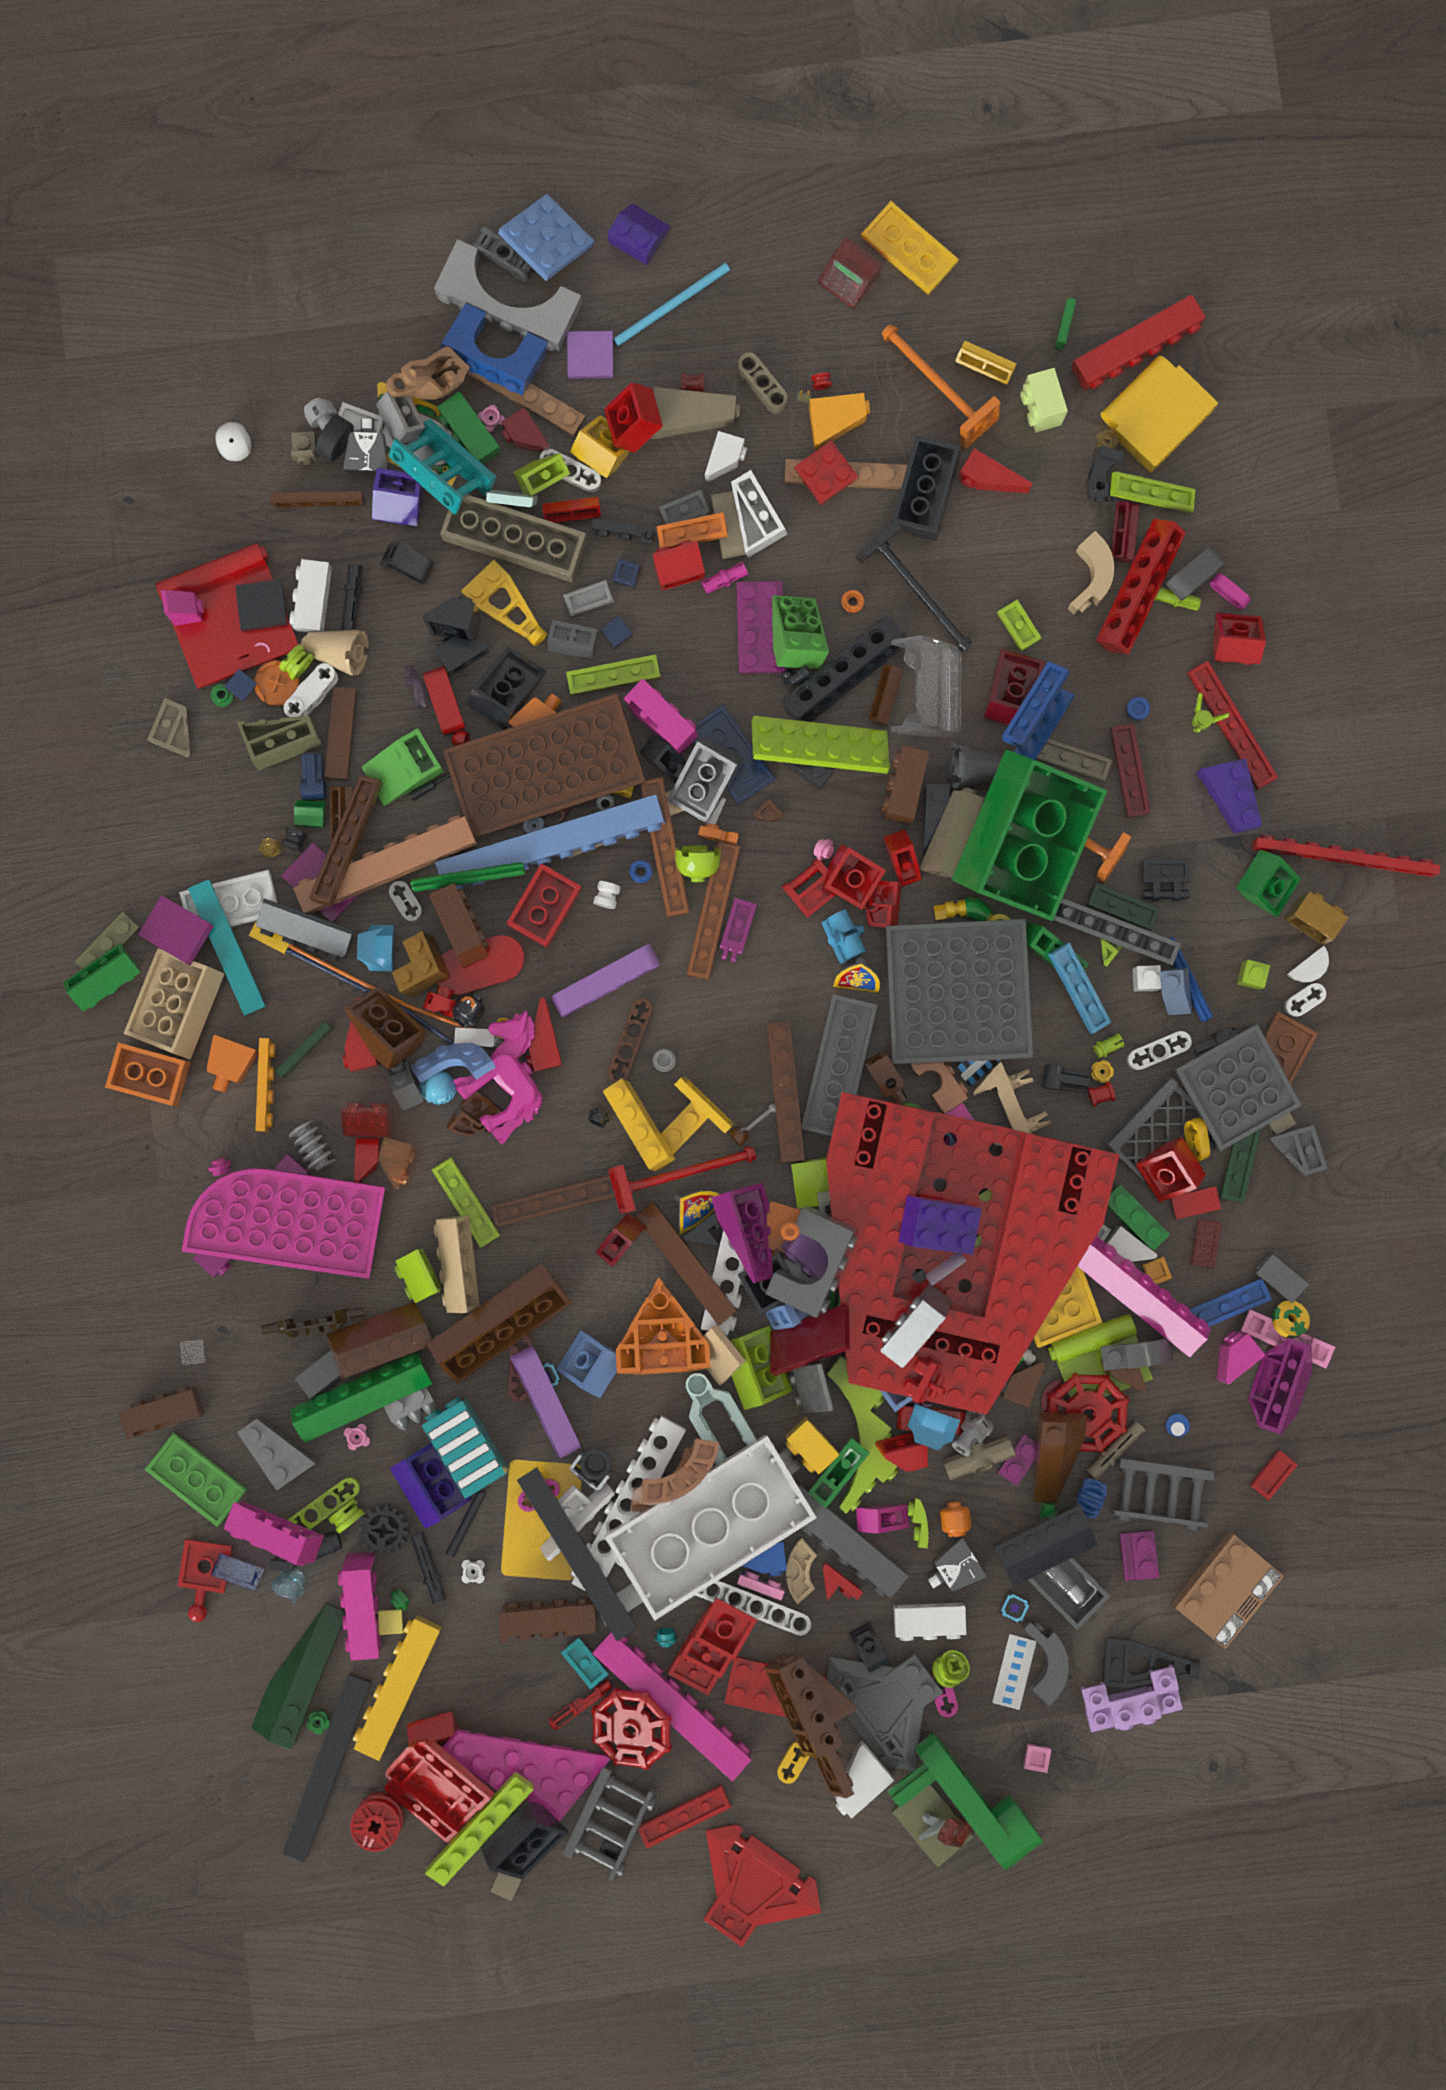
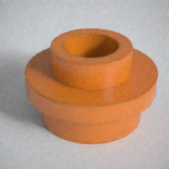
[841,590,864,613]

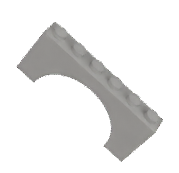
[434,239,582,352]

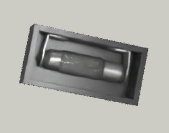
[1028,1558,1110,1630]

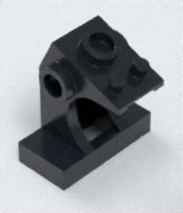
[1085,446,1124,503]

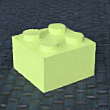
[1020,368,1068,433]

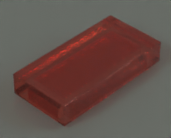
[1190,1219,1222,1269]

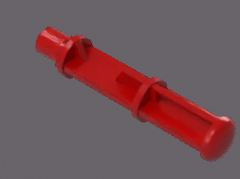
[548,1679,613,1730]

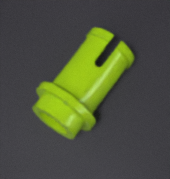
[1093,1033,1124,1058]

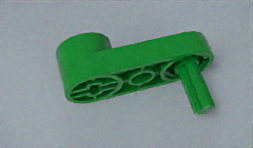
[887,1732,1044,1871]

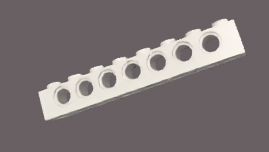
[570,1415,686,1591]

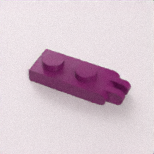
[720,898,757,963]

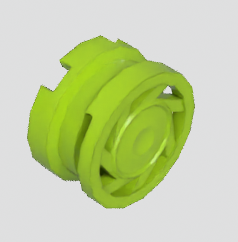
[279,644,314,681]
[328,1498,365,1534]
[932,1650,970,1688]

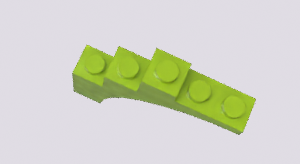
[826,1355,898,1514]

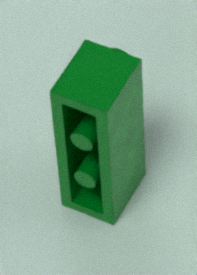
[437,391,501,465]
[63,943,140,1012]
[1107,1184,1170,1251]

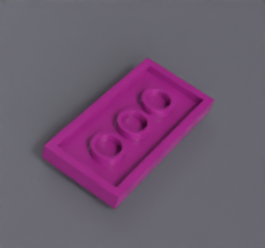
[737,581,785,674]

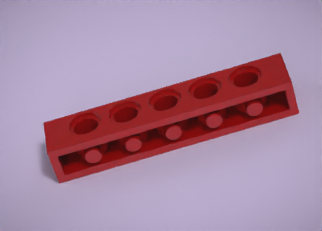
[1096,519,1186,655]

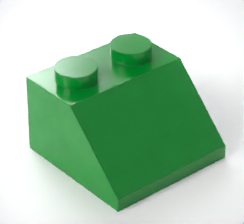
[1236,850,1301,917]

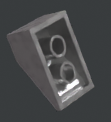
[667,736,744,823]
[789,1361,833,1413]

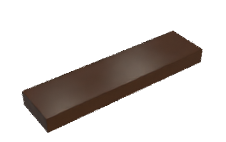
[270,491,365,508]
[324,687,357,780]

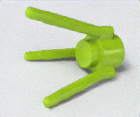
[1192,693,1229,732]

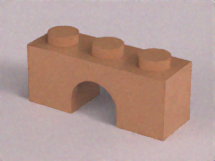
[908,1062,968,1114]

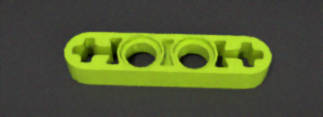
[288,1477,361,1529]

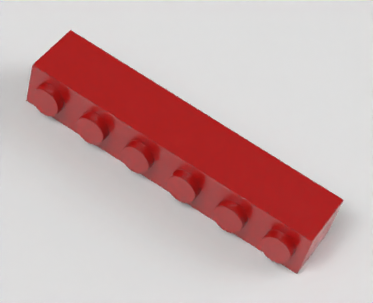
[1071,295,1206,391]

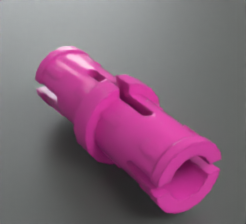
[701,562,748,595]

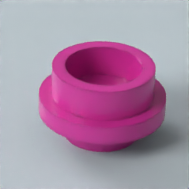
[208,1158,231,1176]

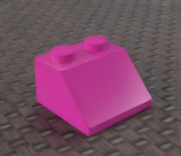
[1217,1330,1266,1384]

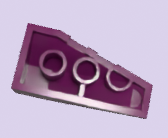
[711,1183,773,1283]

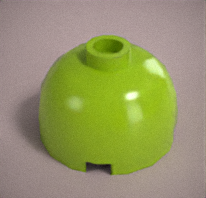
[675,845,721,882]

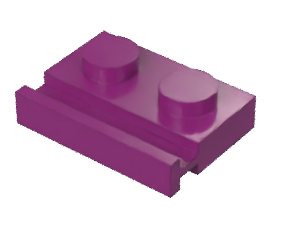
[1119,1530,1159,1581]

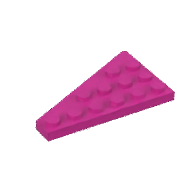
[443,1729,611,1822]

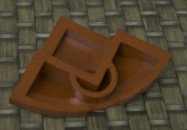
[447,1090,504,1136]

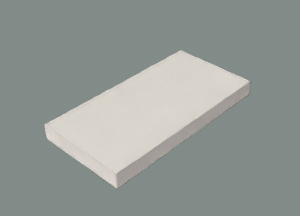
[179,870,278,927]

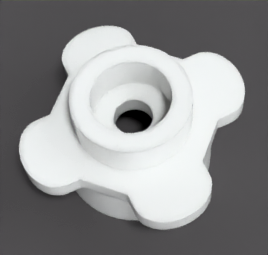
[461,1560,485,1583]

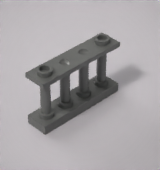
[1111,1457,1214,1531]
[562,1764,658,1881]

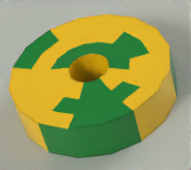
[1271,1300,1310,1339]

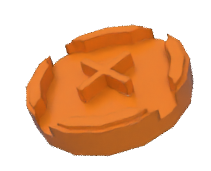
[254,660,301,707]

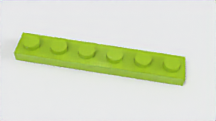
[425,1772,534,1887]

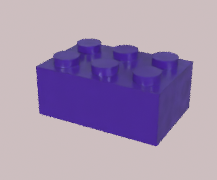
[898,1195,982,1255]

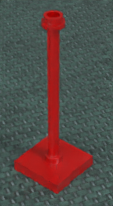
[608,1146,756,1214]

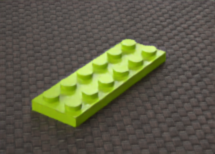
[752,716,890,774]

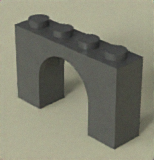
[765,1206,858,1318]

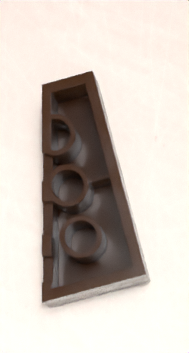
[498,1597,597,1643]

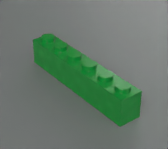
[290,1351,432,1443]

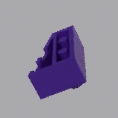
[1196,758,1262,834]

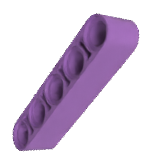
[550,944,661,1018]
[511,1346,581,1459]

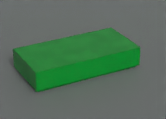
[1055,297,1076,350]

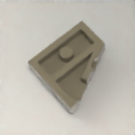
[147,698,190,758]

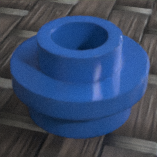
[629,860,652,883]

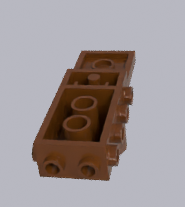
[764,1653,857,1799]

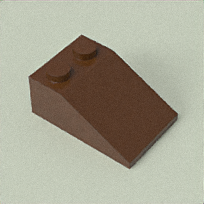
[345,986,426,1070]

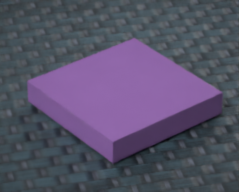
[567,331,613,379]

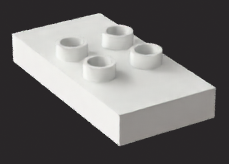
[604,1435,816,1620]

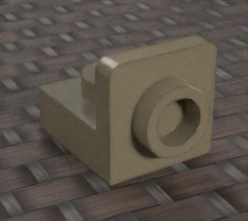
[291,431,317,465]

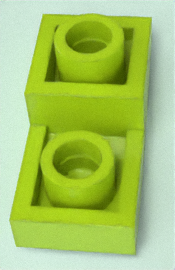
[907,1496,928,1549]

